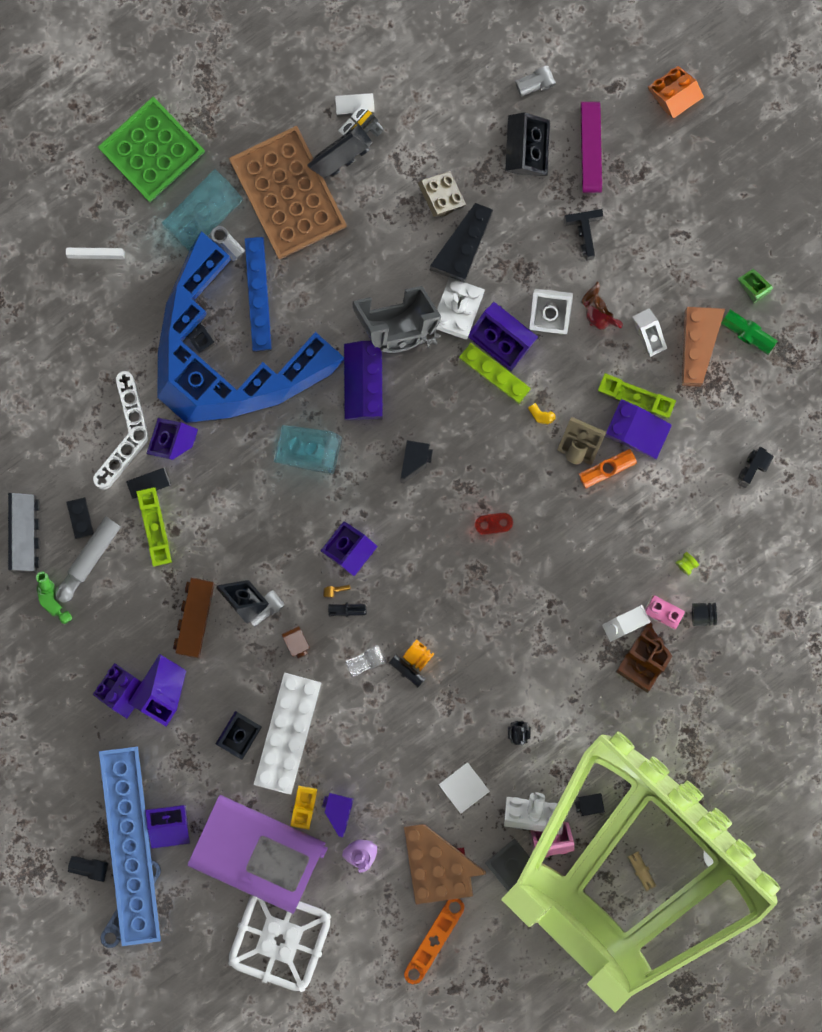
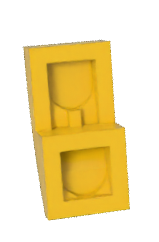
[290,786,318,830]

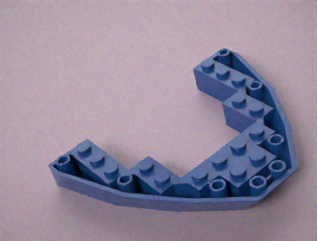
[157,231,344,423]

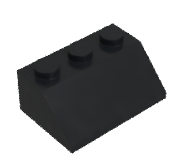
[505,112,550,176]
[307,124,373,178]

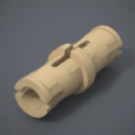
[628,851,657,891]

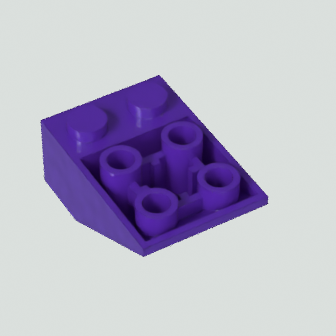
[129,654,186,726]

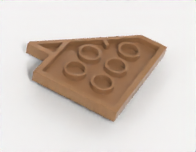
[404,824,486,904]

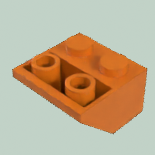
[648,66,704,118]

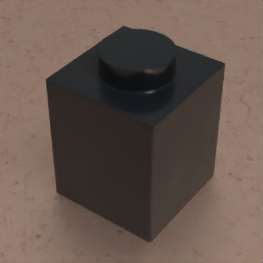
[575,793,605,816]

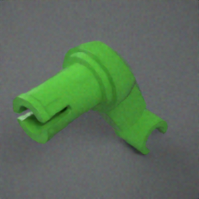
[36,572,72,624]

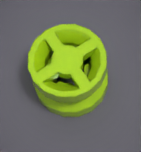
[675,552,699,576]

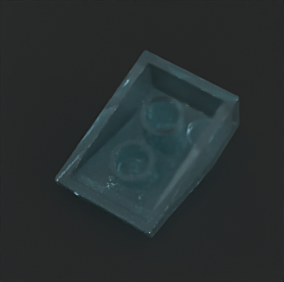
[274,425,342,474]

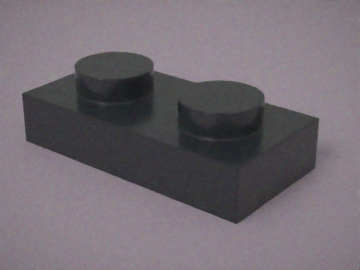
[66,497,94,539]

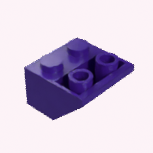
[93,663,142,719]
[145,805,190,849]

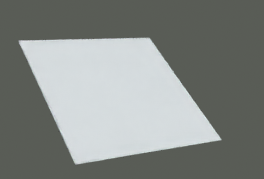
[439,762,490,813]

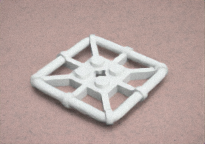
[228,895,332,992]

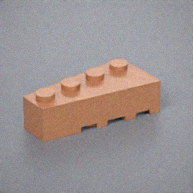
[681,307,725,387]

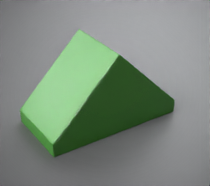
[738,269,773,303]

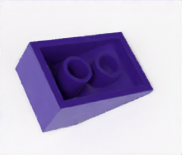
[605,399,672,460]

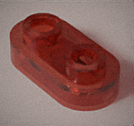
[475,513,513,535]

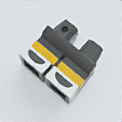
[338,104,384,137]

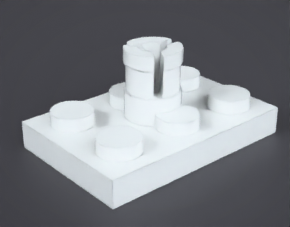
[436,277,485,340]
[504,792,563,835]

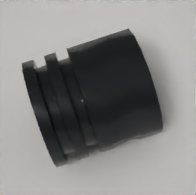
[691,603,717,626]

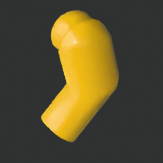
[528,403,556,424]

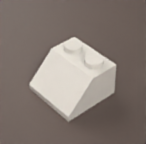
[529,289,573,334]

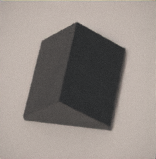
[216,580,269,624]
[215,711,262,760]

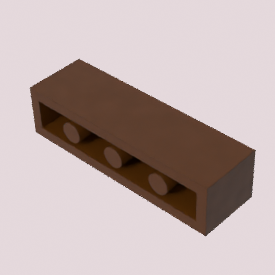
[173,578,215,659]

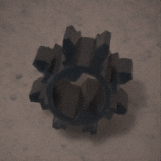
[508,721,531,745]

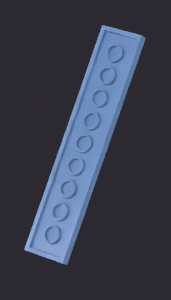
[99,746,161,946]

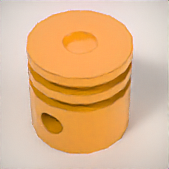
[403,639,434,672]

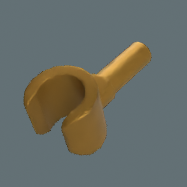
[323,585,350,598]

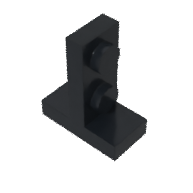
[564,209,604,261]

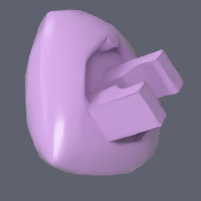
[342,839,377,873]

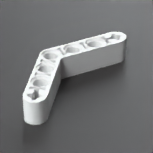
[93,371,149,490]

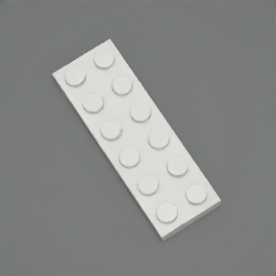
[254,672,322,795]

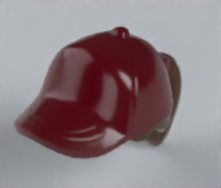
[582,282,623,330]

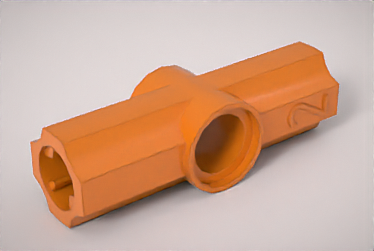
[578,449,637,489]

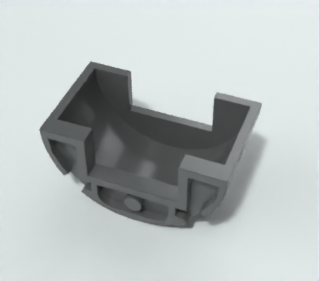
[352,286,441,353]

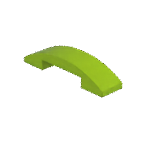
[598,373,676,419]
[136,487,172,567]

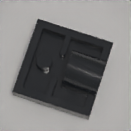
[738,447,774,488]

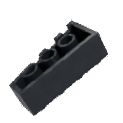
[430,203,493,282]

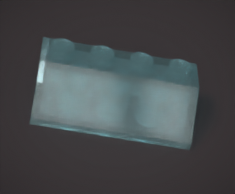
[162,169,243,251]

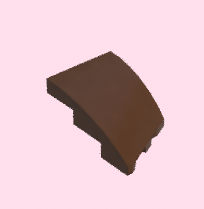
[616,622,673,693]

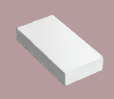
[335,93,374,116]

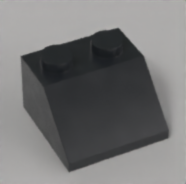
[401,440,433,483]

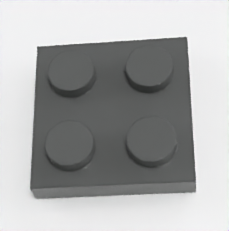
[485,838,530,891]

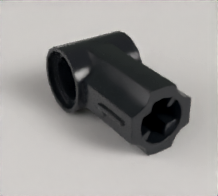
[68,856,109,882]

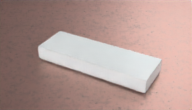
[66,247,125,259]

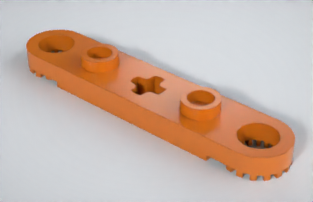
[404,898,464,984]

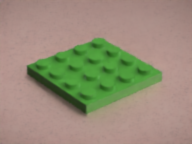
[98,96,205,203]

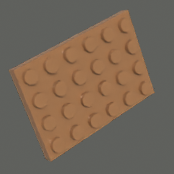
[229,126,347,260]

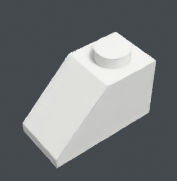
[632,309,667,357]
[602,605,651,642]

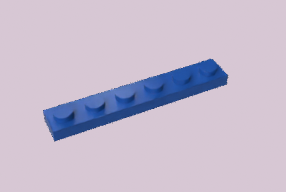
[245,237,272,352]

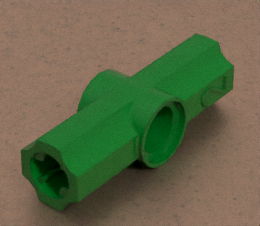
[721,309,778,355]

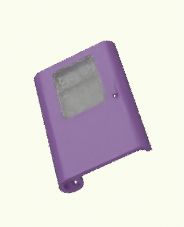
[187,795,328,914]

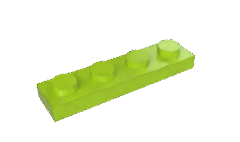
[459,342,531,404]

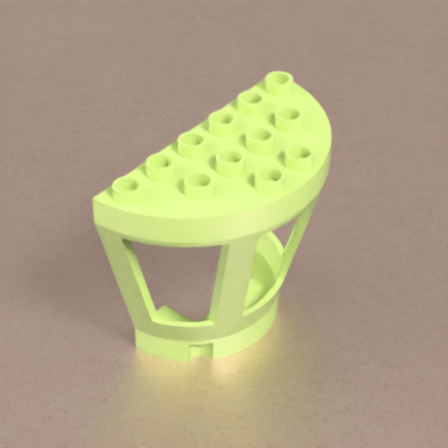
[501,731,781,1013]

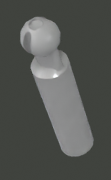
[55,516,121,603]

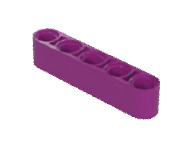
[581,102,602,193]

